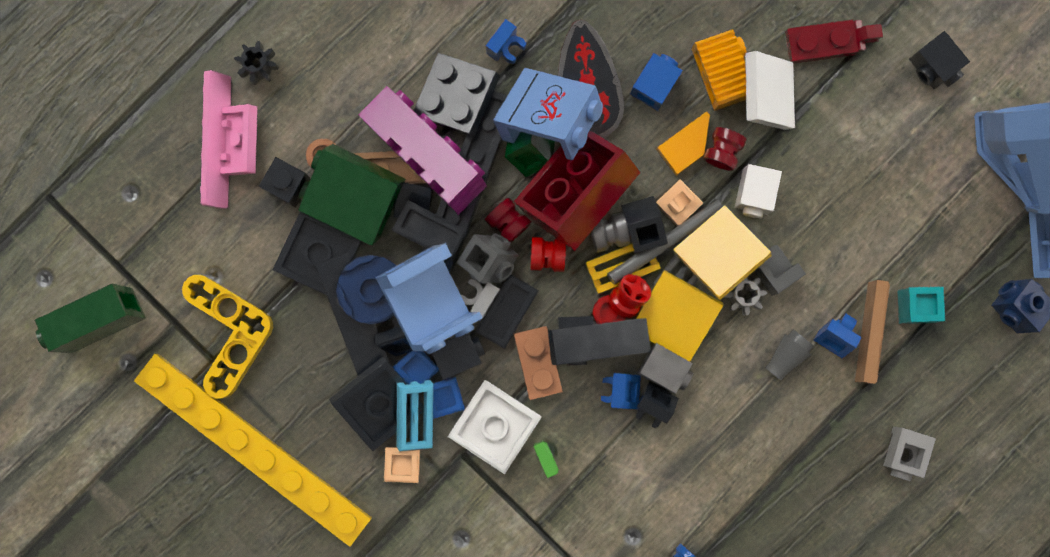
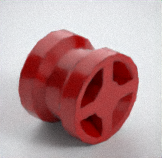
[609,274,651,317]

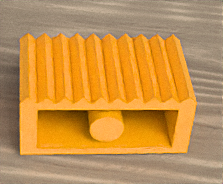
[691,29,747,111]

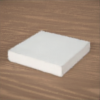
[745,51,795,130]
[448,380,542,474]

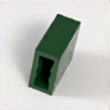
[298,144,406,246]
[34,283,146,353]

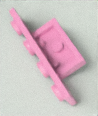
[200,70,257,209]

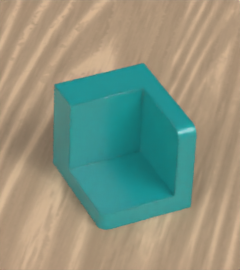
[898,287,945,324]

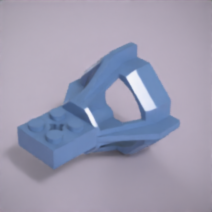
[974,102,1050,278]

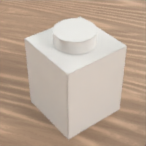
[735,164,782,219]

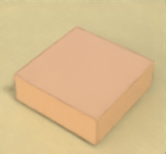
[384,447,420,483]

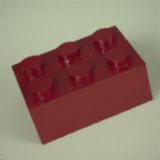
[514,130,641,251]

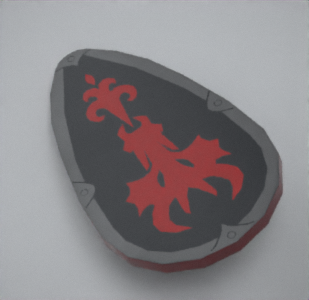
[558,20,624,138]

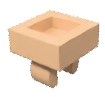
[656,179,703,226]

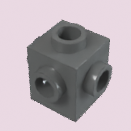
[457,233,519,284]

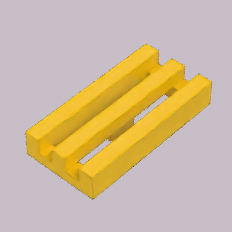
[585,244,661,294]

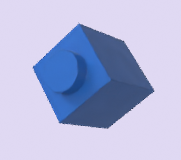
[630,53,683,111]

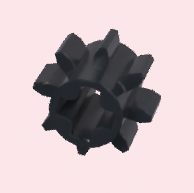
[234,41,279,85]

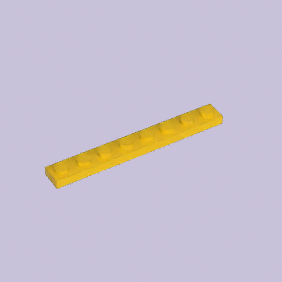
[134,354,372,547]

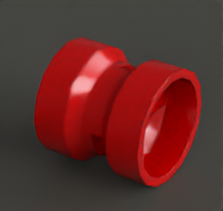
[530,237,566,272]

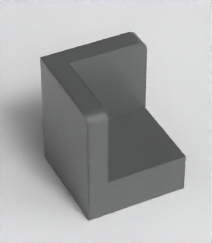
[754,245,806,296]

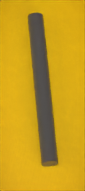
[607,200,723,285]

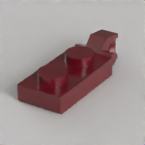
[785,20,883,64]

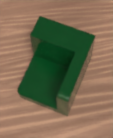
[504,132,555,177]

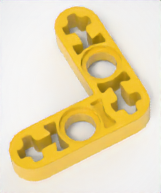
[182,275,273,399]

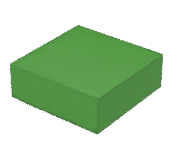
[533,440,559,478]

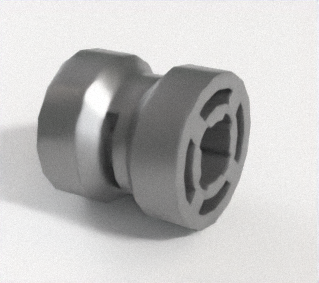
[591,212,630,253]

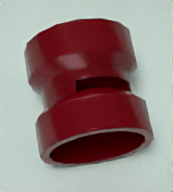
[703,127,747,171]
[485,197,532,243]

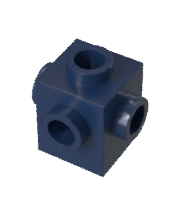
[991,279,1050,334]

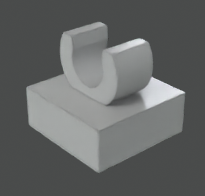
[461,279,500,320]

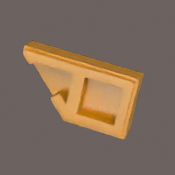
[656,111,710,176]

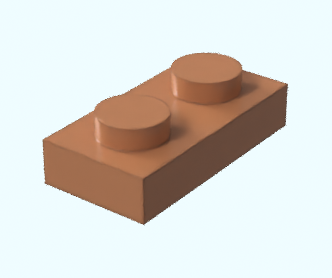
[514,326,563,400]

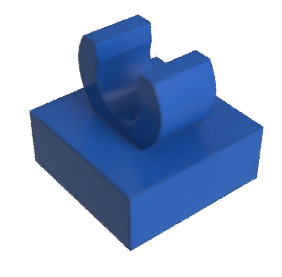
[486,19,526,64]
[814,313,862,358]
[601,373,641,409]

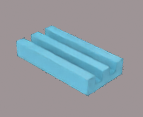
[396,380,433,451]

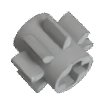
[723,278,767,316]

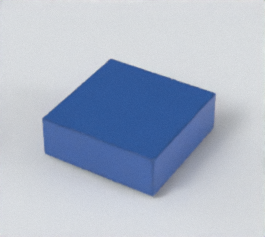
[393,351,439,385]
[433,377,465,419]

